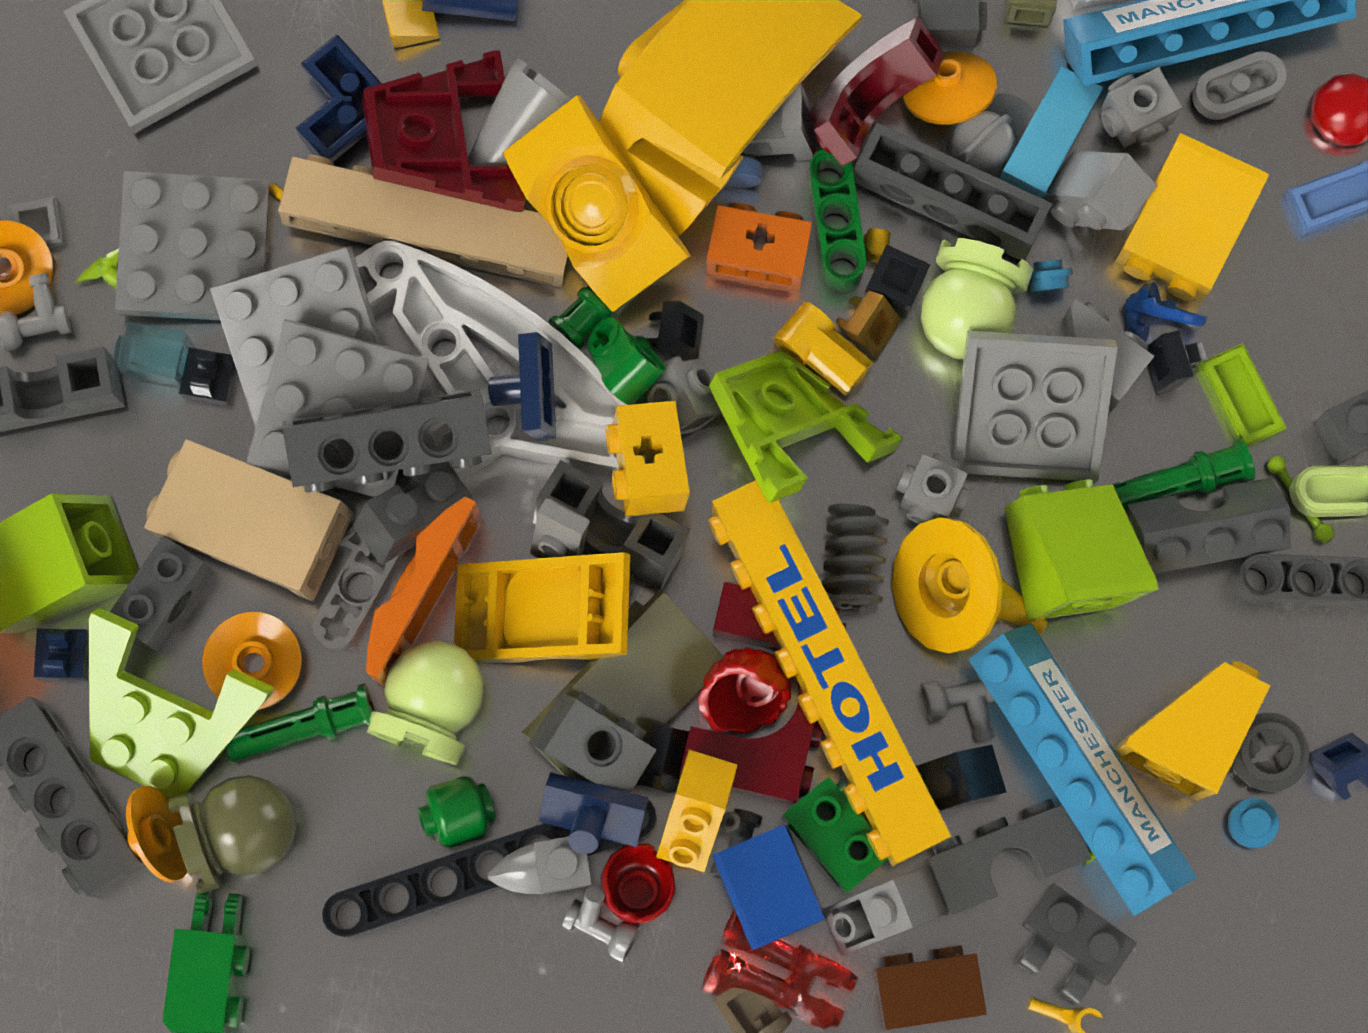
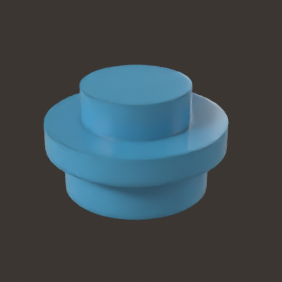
[1030,259,1073,292]
[1228,798,1279,848]

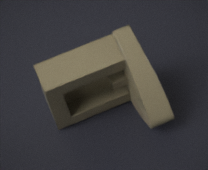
[713,972,793,1033]

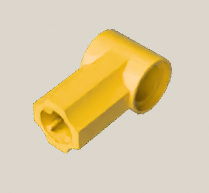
[772,301,873,396]

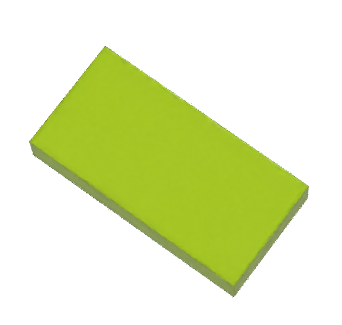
[1197,343,1287,448]

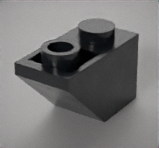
[916,744,1007,813]

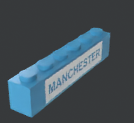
[1063,0,1356,86]
[968,623,1198,917]

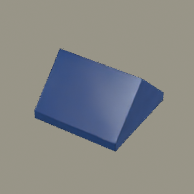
[712,824,827,950]

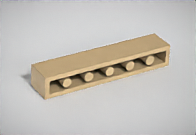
[278,155,569,288]

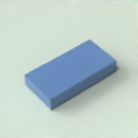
[1284,160,1368,237]

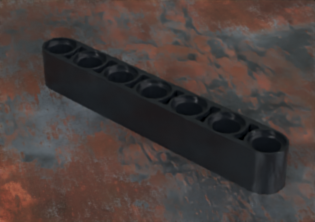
[322,794,657,938]

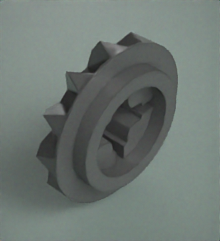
[1232,712,1309,793]

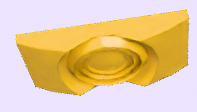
[502,95,691,312]
[454,552,630,663]

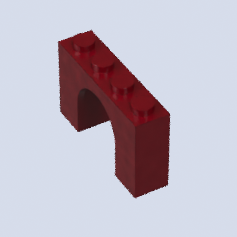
[679,582,846,805]

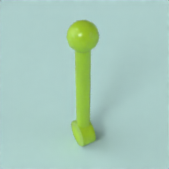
[1267,456,1334,544]

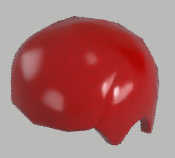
[1310,73,1368,147]
[600,843,676,924]

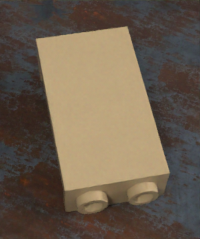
[144,439,354,602]

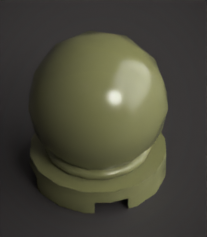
[168,775,296,894]

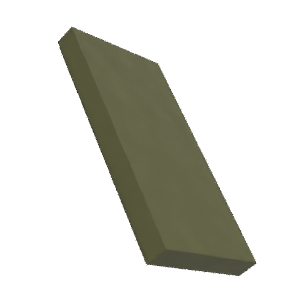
[521,590,724,783]

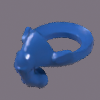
[1123,282,1207,342]

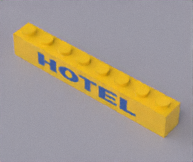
[707,480,951,867]

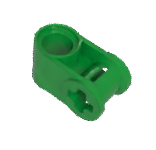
[587,317,666,405]

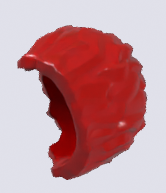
[698,647,791,734]

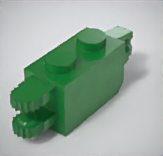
[162,891,249,1033]

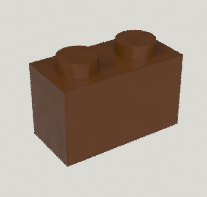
[873,945,987,1030]

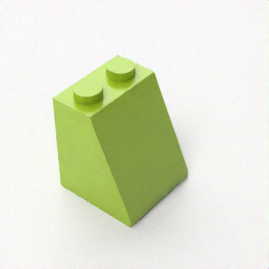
[1004,480,1159,621]
[0,493,139,633]

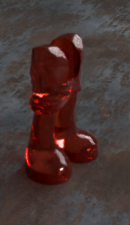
[701,908,858,1029]

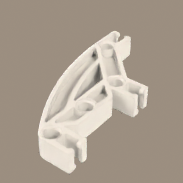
[355,241,651,482]

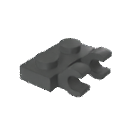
[1016,883,1137,1005]

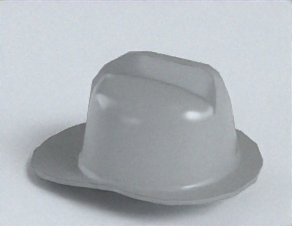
[939,93,1035,178]

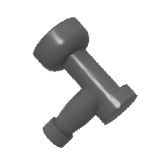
[710,808,763,881]

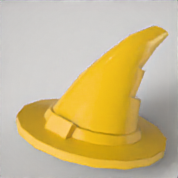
[892,517,1048,654]

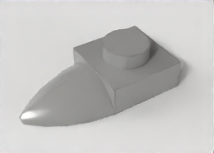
[488,837,592,894]

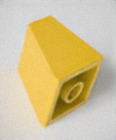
[1115,133,1269,302]
[1113,661,1270,801]

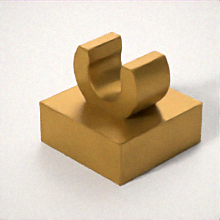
[835,290,901,359]

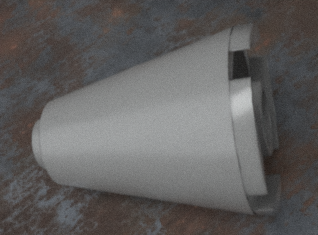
[468,57,571,166]

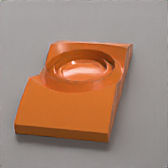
[366,496,484,688]

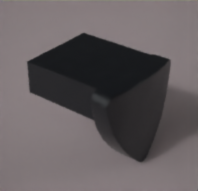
[636,724,689,793]

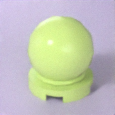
[920,238,1033,360]
[367,640,483,765]

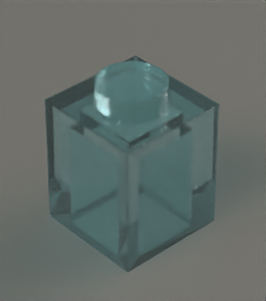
[114,322,194,389]

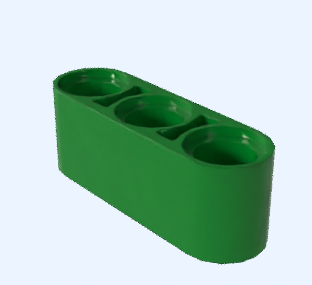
[807,149,866,294]

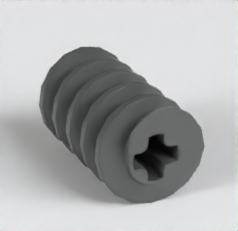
[822,503,889,609]

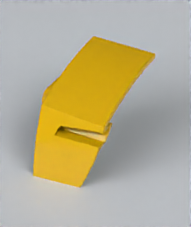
[599,0,863,237]

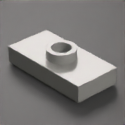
[530,498,590,558]

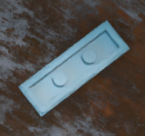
[999,66,1103,199]

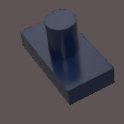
[488,332,556,441]
[539,772,649,854]

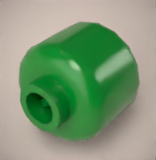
[417,776,495,848]

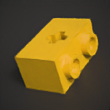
[605,401,690,517]
[656,750,738,872]

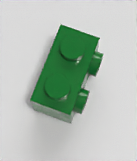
[781,776,888,895]

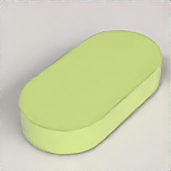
[1289,465,1368,517]

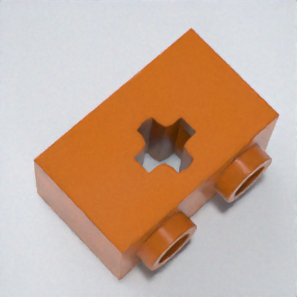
[706,202,812,290]

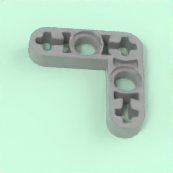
[286,476,405,652]

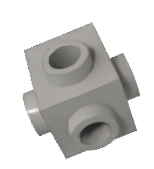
[1101,67,1182,148]
[645,357,722,434]
[896,453,971,524]

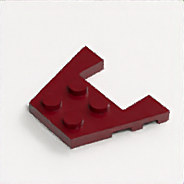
[363,50,525,212]

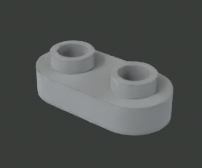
[1192,51,1287,120]

